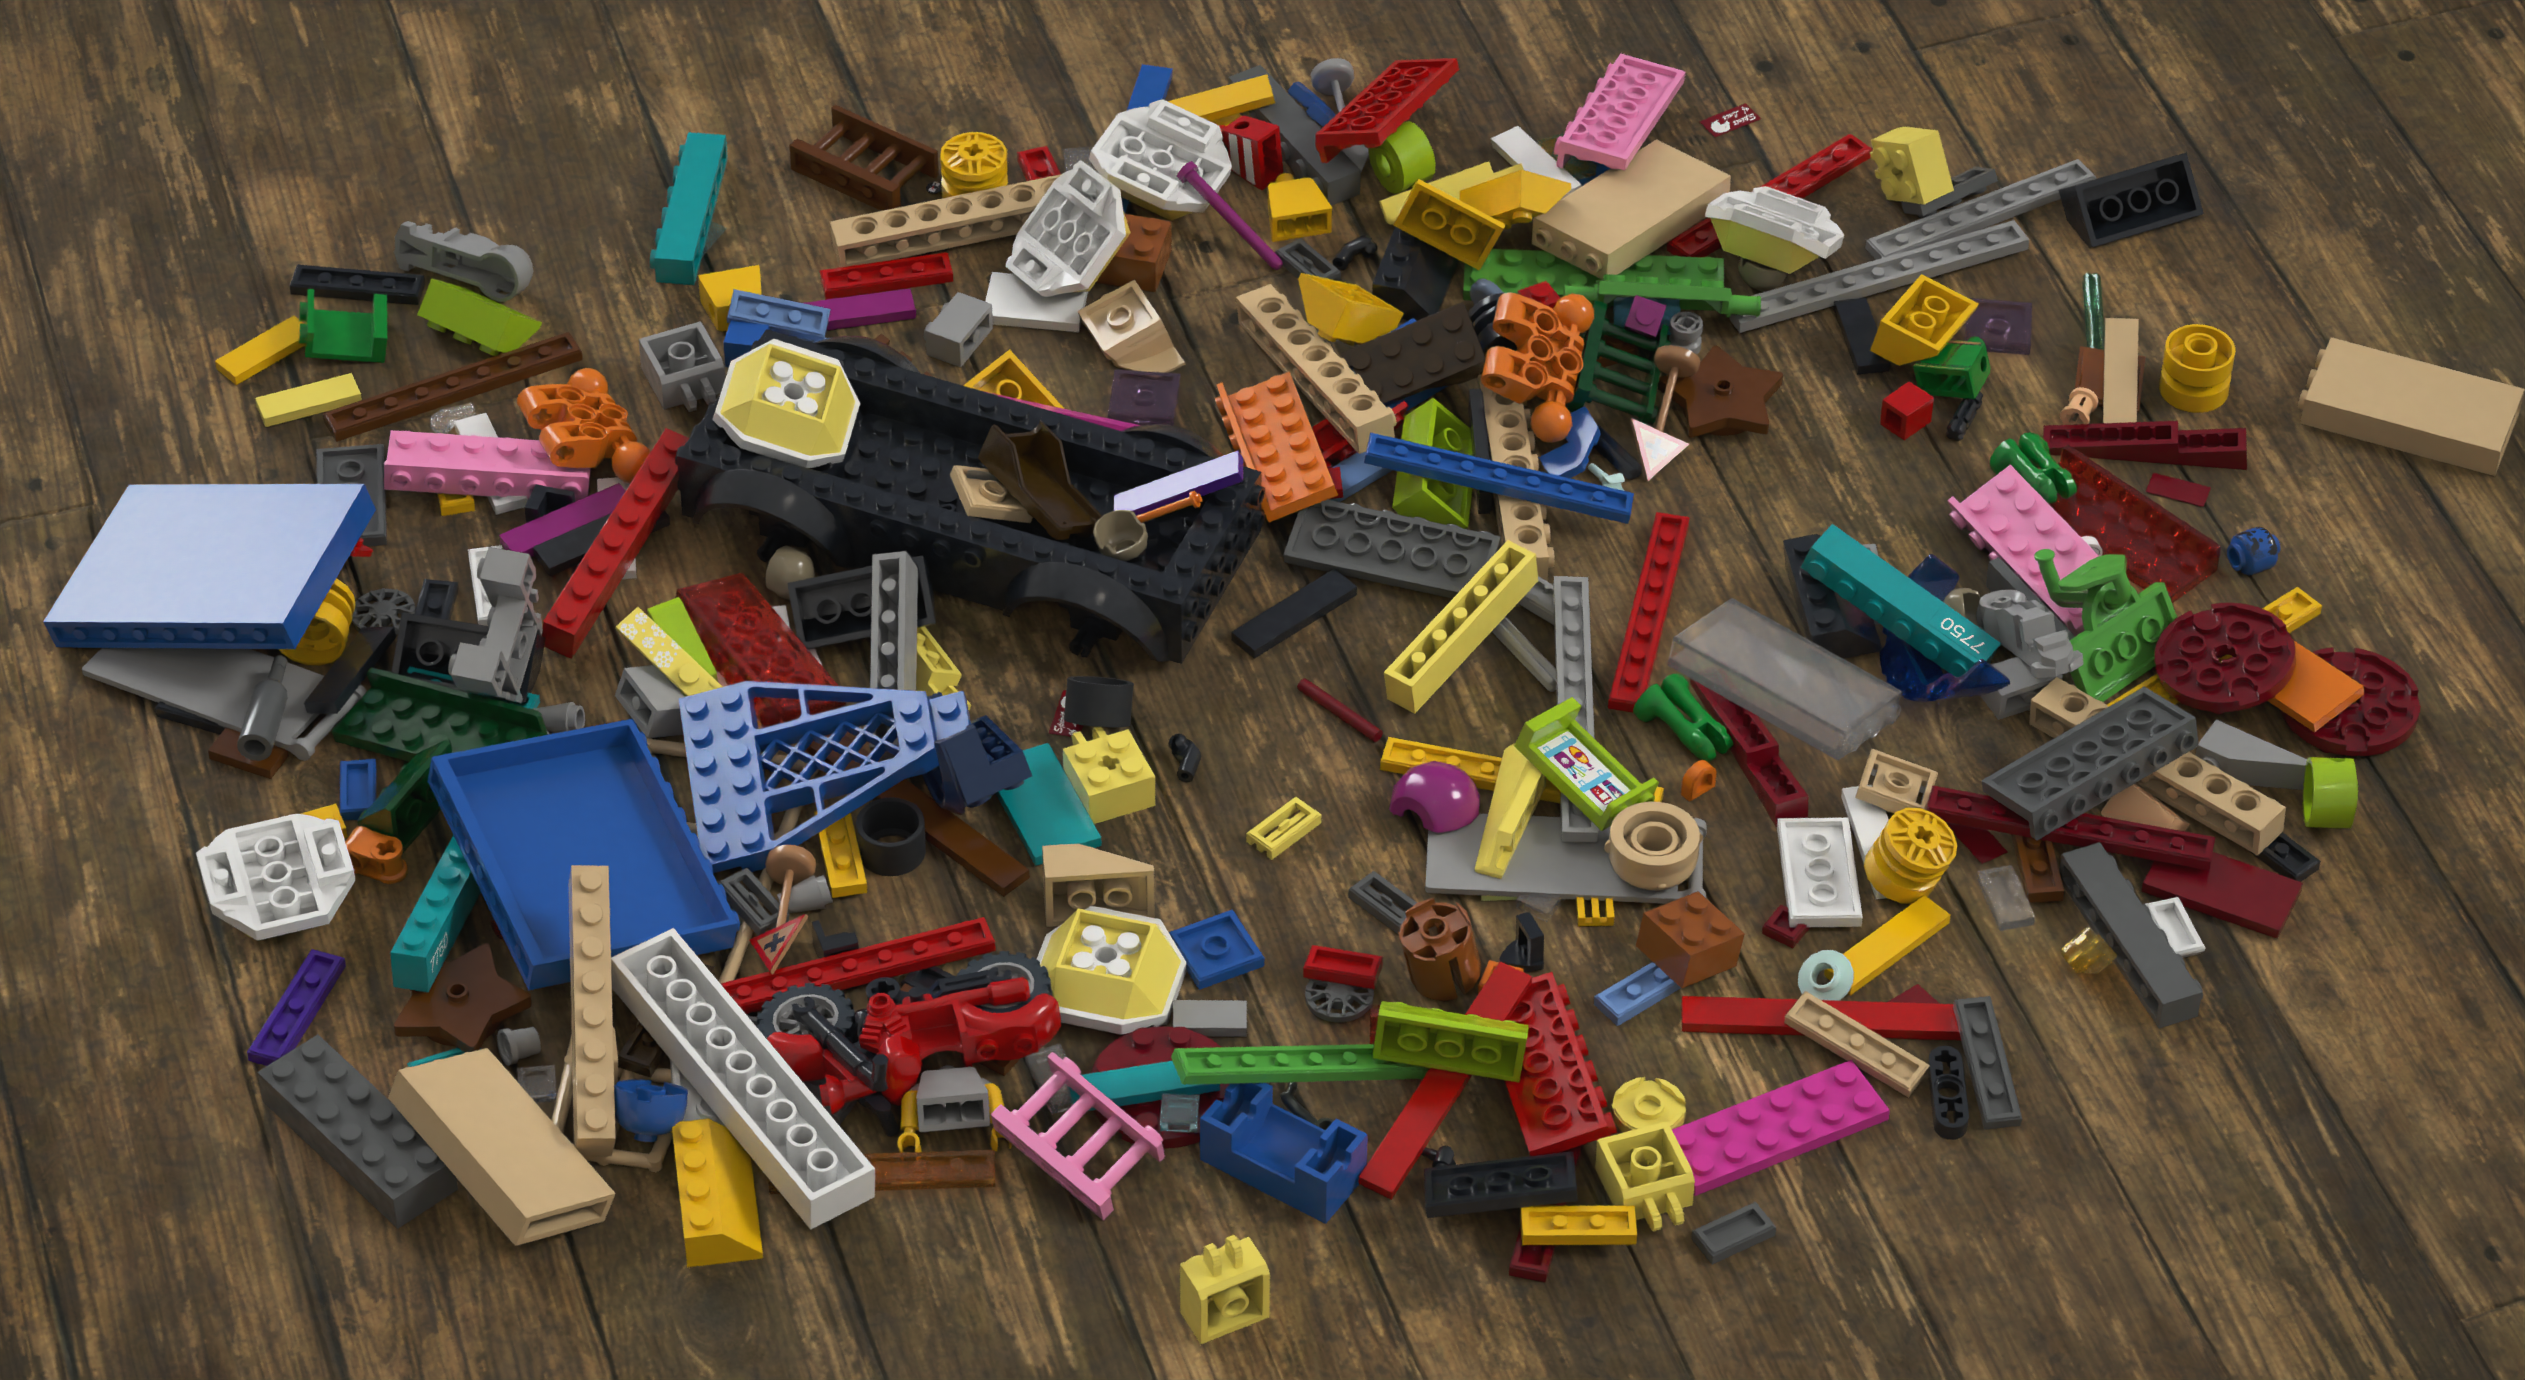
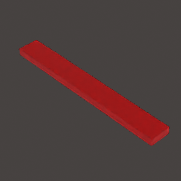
[1667,134,1873,257]
[1608,512,1690,713]
[720,917,996,1014]
[1359,962,1532,1200]
[1681,996,1961,1040]

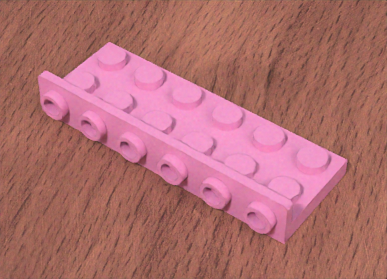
[1554,54,1686,170]
[384,430,591,502]
[1947,465,2099,637]

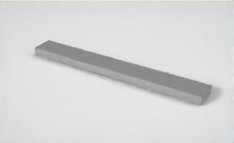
[1865,159,2096,260]

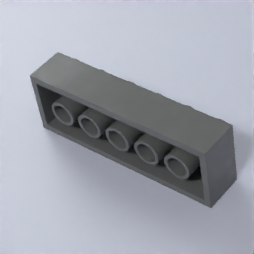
[257,1034,458,1229]

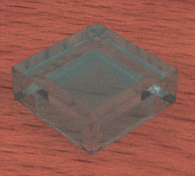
[1160,1094,1200,1132]

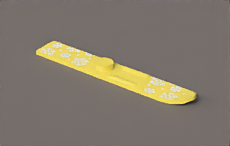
[615,607,778,754]

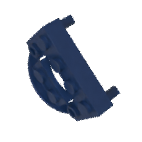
[922,692,1032,815]

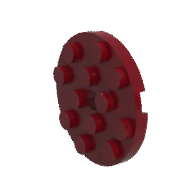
[2154,603,2296,714]
[2280,647,2421,756]
[1091,1026,1229,1149]

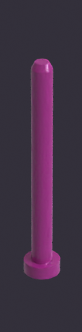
[1177,161,1283,270]

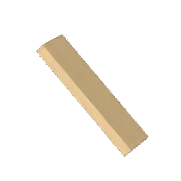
[2103,318,2139,423]
[1784,991,1930,1098]

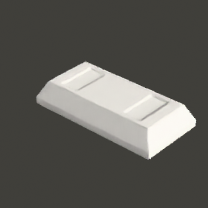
[2146,897,2206,958]

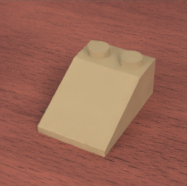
[1042,844,1155,927]

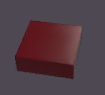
[1762,904,1810,948]

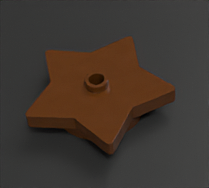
[1658,345,1783,437]
[394,943,532,1053]

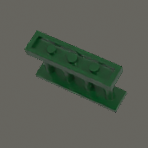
[1567,300,1671,426]

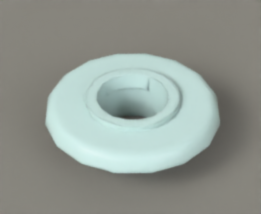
[1798,950,1854,1001]

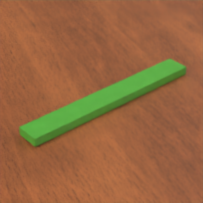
[1171,1044,1430,1085]

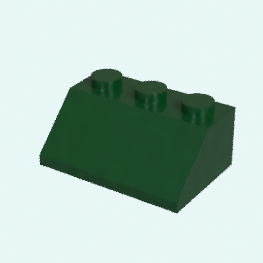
[358,740,452,854]

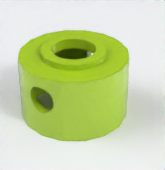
[1368,121,1436,194]
[2303,757,2358,828]

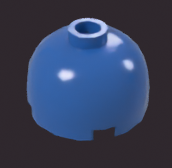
[614,1080,688,1142]

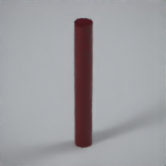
[1297,678,1383,742]

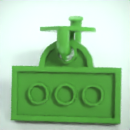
[2034,549,2177,702]

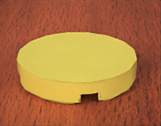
[1611,1077,1686,1133]

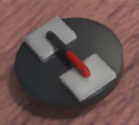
[926,182,942,194]

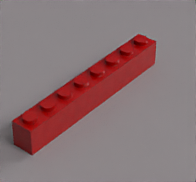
[542,428,689,659]

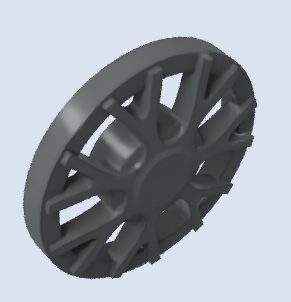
[352,588,416,635]
[1305,979,1374,1022]

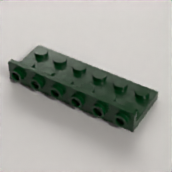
[332,668,548,762]

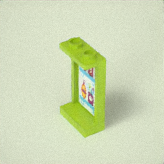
[1514,697,1659,831]

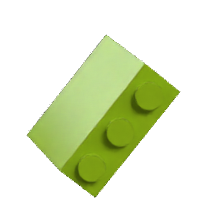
[417,279,542,356]

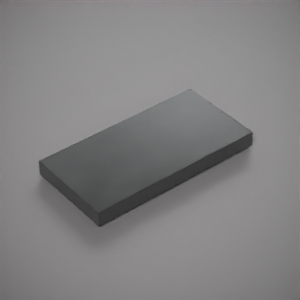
[316,444,387,546]

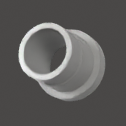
[497,1027,541,1066]

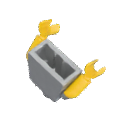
[897,1065,1013,1159]

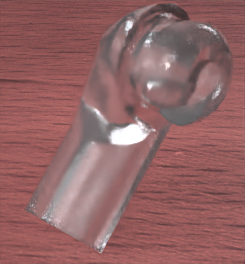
[430,402,476,434]

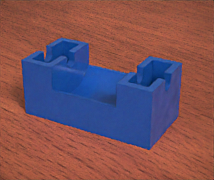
[1200,1083,1368,1224]

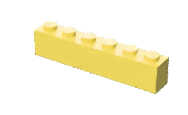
[1384,540,1538,714]

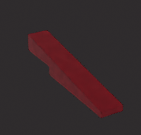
[2043,421,2247,470]
[1690,667,1808,827]

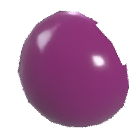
[1389,761,1480,833]

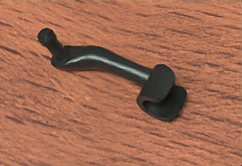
[1280,1082,1334,1130]

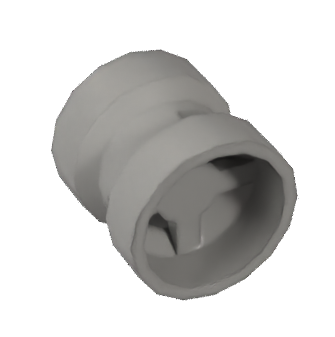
[1669,312,1703,355]

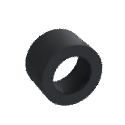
[1064,676,1134,727]
[856,797,926,876]

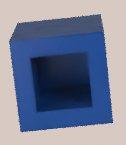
[723,321,770,367]

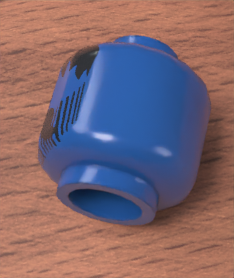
[2227,527,2281,576]

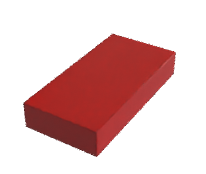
[1303,945,1383,989]

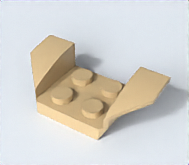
[1077,280,1185,377]

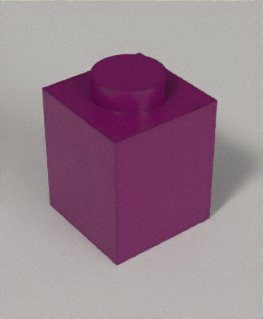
[1624,295,1667,339]

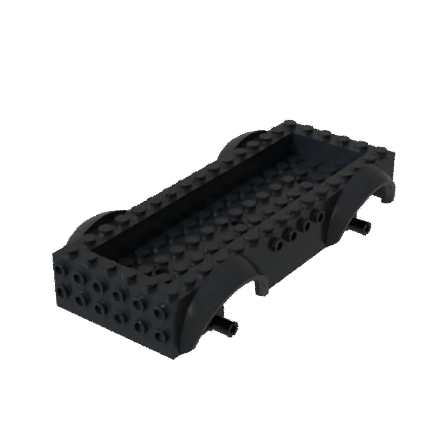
[675,329,1265,664]

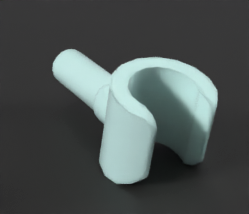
[1588,463,1625,491]

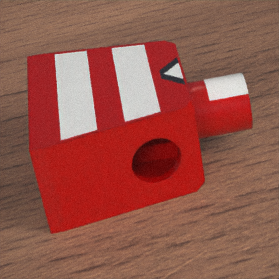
[1219,116,1284,190]

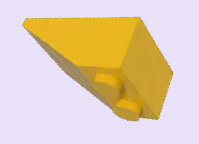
[963,349,1065,409]

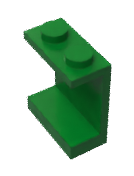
[299,289,388,363]

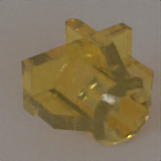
[2060,926,2118,974]

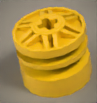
[940,132,1008,199]
[279,578,356,666]
[1864,808,1957,904]

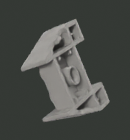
[448,547,543,703]

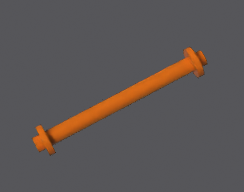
[1137,491,1202,523]

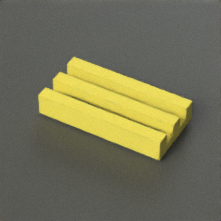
[1246,797,1321,860]

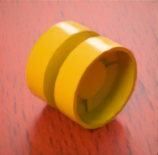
[2159,324,2235,413]

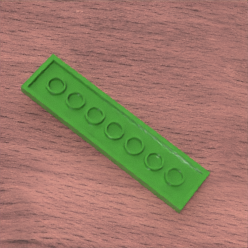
[1463,249,1724,311]

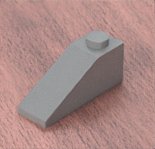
[2195,720,2307,790]

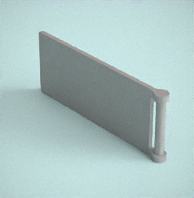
[82,648,367,761]
[1425,814,1707,904]

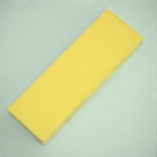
[255,373,362,427]

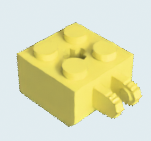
[1870,127,1954,204]
[1063,727,1155,824]
[1595,1121,1695,1231]
[1180,1235,1270,1344]

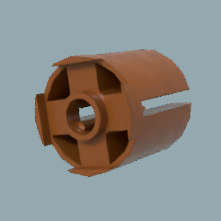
[1398,898,1481,1002]

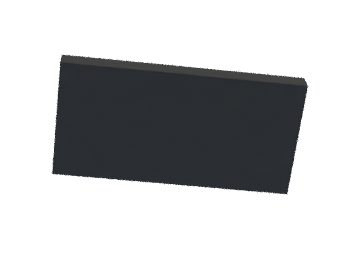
[1424,1152,1578,1218]

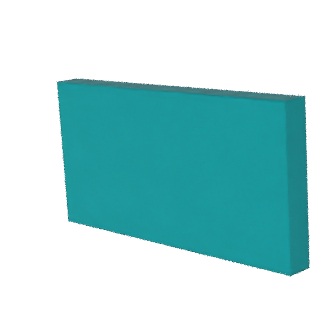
[996,743,1102,866]

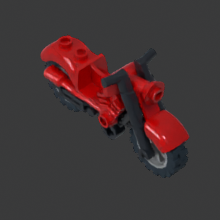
[757,951,1061,1137]

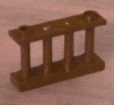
[789,105,939,211]

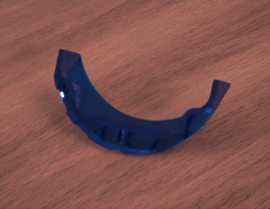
[1880,554,2010,702]

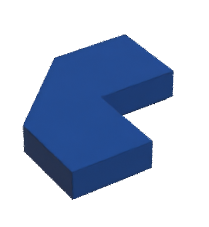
[1288,82,1336,127]
[1539,406,1601,478]

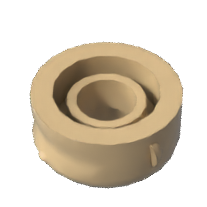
[1604,802,1703,891]

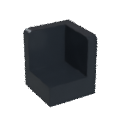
[524,485,575,523]
[811,920,859,959]

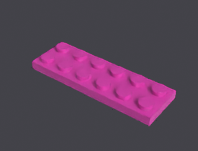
[1672,1060,1890,1196]

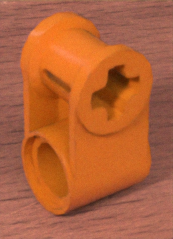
[345,826,408,884]

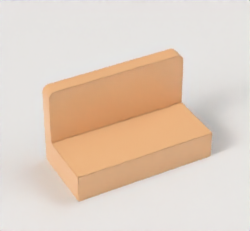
[2101,783,2190,831]

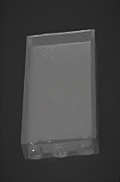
[1667,598,1902,760]

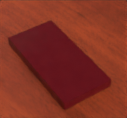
[2141,852,2303,939]

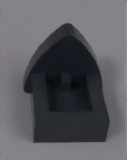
[1499,911,1544,972]

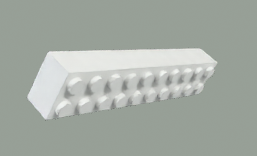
[611,928,875,1230]

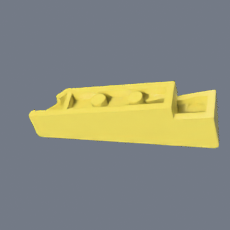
[1379,161,1524,225]
[916,626,971,710]
[1474,744,1546,879]

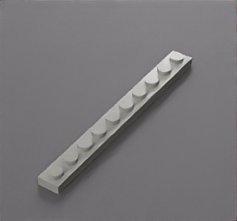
[1729,220,2029,333]
[1553,576,1598,842]

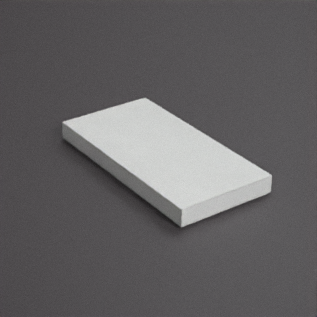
[1777,818,1863,928]

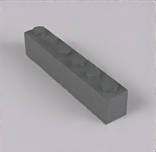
[1228,65,1361,206]
[2059,842,2203,1028]

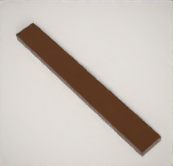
[323,332,583,442]
[807,734,1030,897]

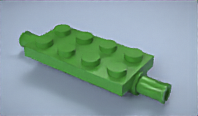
[1563,274,1761,318]

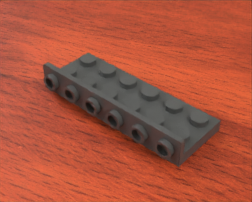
[1283,499,1501,599]
[1981,687,2198,840]

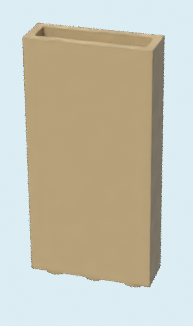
[1532,139,1731,280]
[2298,337,2525,476]
[388,1048,616,1246]

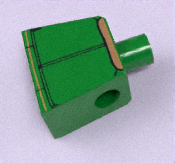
[1913,336,1991,399]

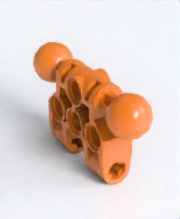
[1481,293,1594,443]
[517,368,651,484]

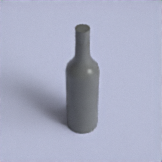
[237,655,288,761]

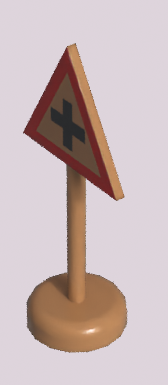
[1630,345,1701,482]
[749,845,816,975]

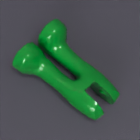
[1990,432,2077,504]
[1633,673,1733,762]

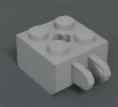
[639,321,725,412]

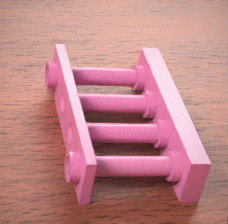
[991,1052,1165,1221]

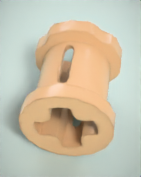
[2060,387,2099,425]

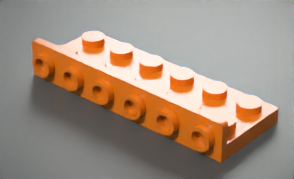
[1214,371,1338,522]

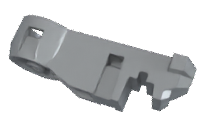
[394,221,533,302]
[1976,590,2084,679]

